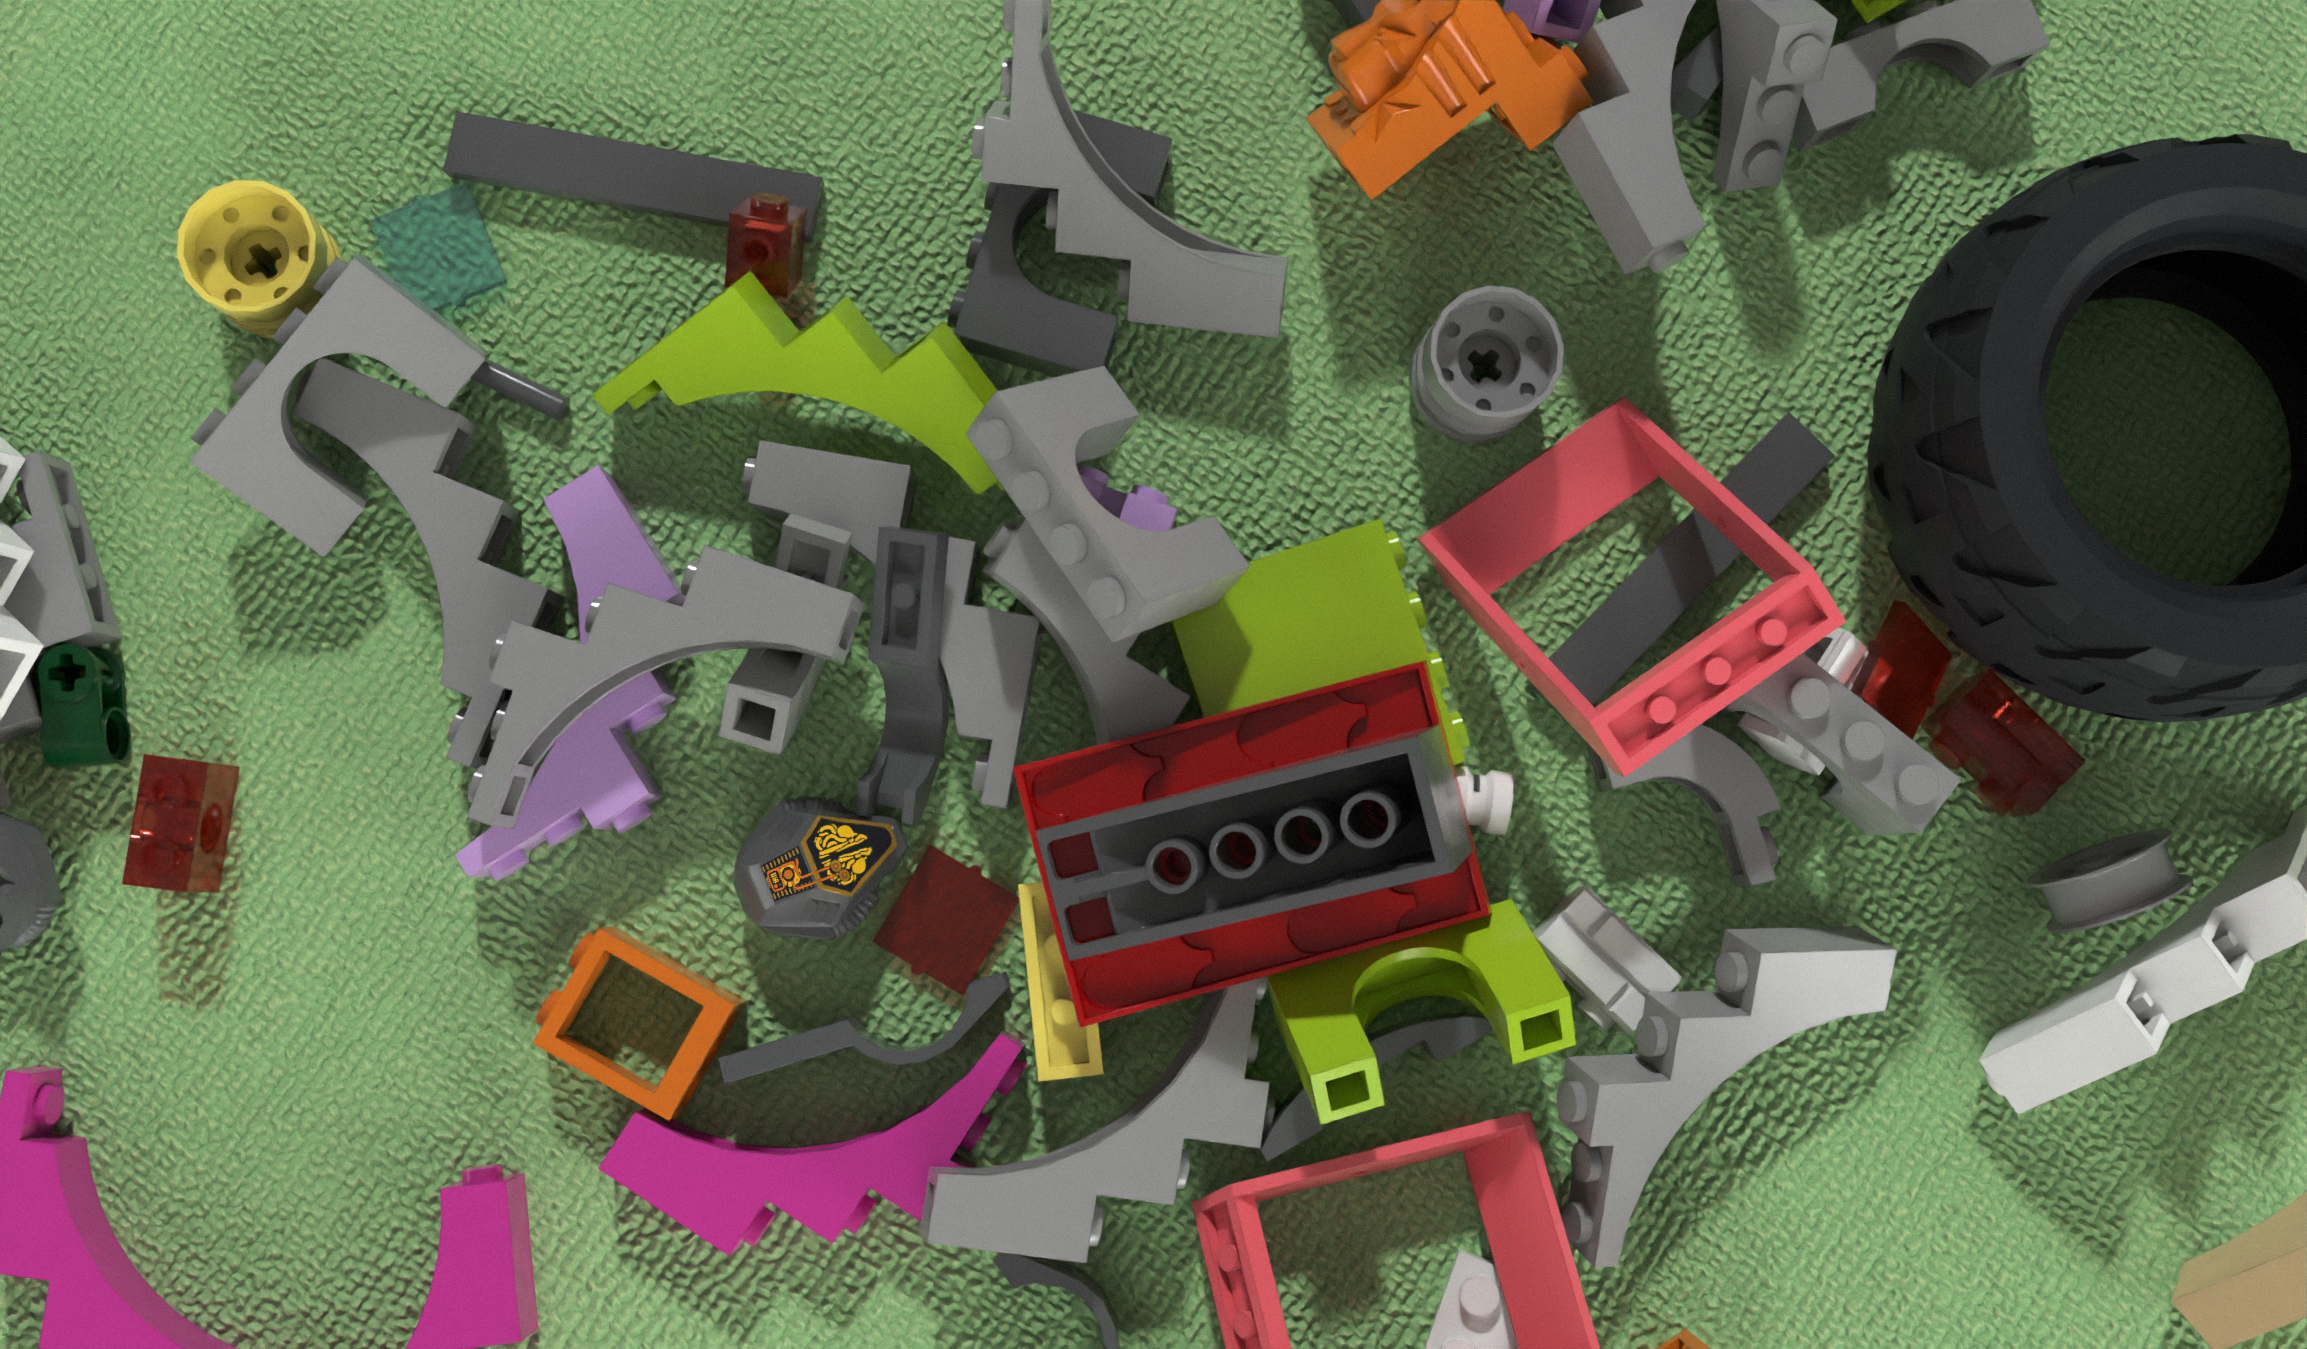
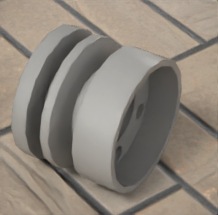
[1409,285,1564,443]

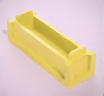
[1018,882,1104,1082]

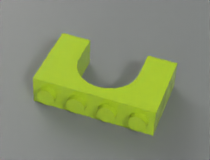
[1266,898,1576,1125]

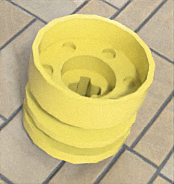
[177,180,344,338]

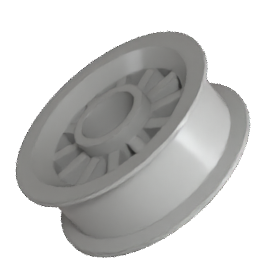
[2027,828,2193,933]

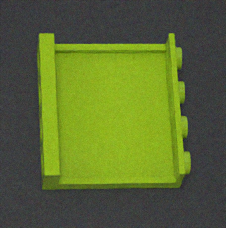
[1169,518,1470,765]

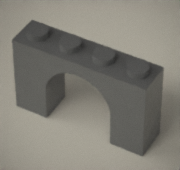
[947,110,1172,377]

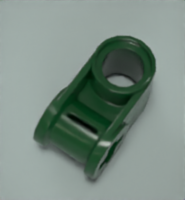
[38,644,131,769]

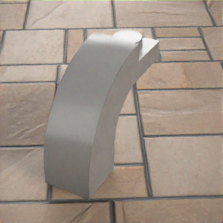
[718,513,853,755]
[1585,724,1781,887]

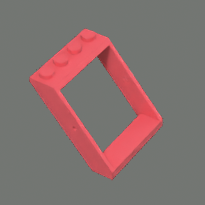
[1416,397,1846,777]
[1191,1112,1600,1349]

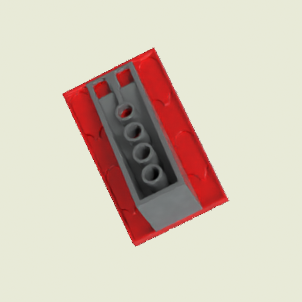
[1013,660,1492,1027]

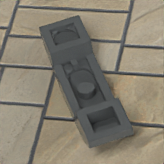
[1260,1013,1493,1162]

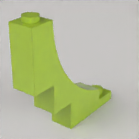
[592,270,1004,495]

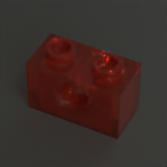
[122,754,240,893]

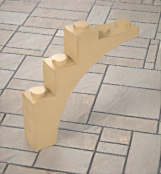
[2171,1192,2307,1349]

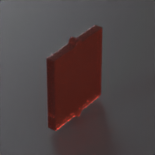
[1850,600,1953,740]
[872,845,1020,995]

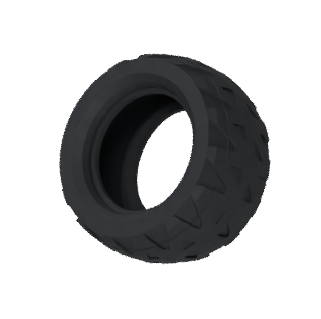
[1867,134,2307,722]

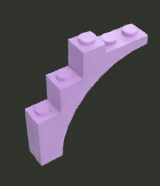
[455,465,686,881]

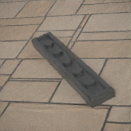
[443,111,825,243]
[1525,412,1835,726]

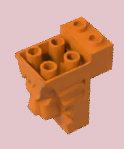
[1305,0,1594,200]

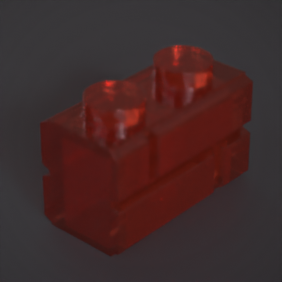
[1921,669,2085,817]

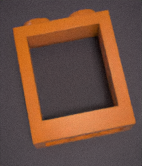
[533,927,746,1121]

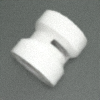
[1454,765,1514,836]

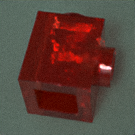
[725,193,807,298]

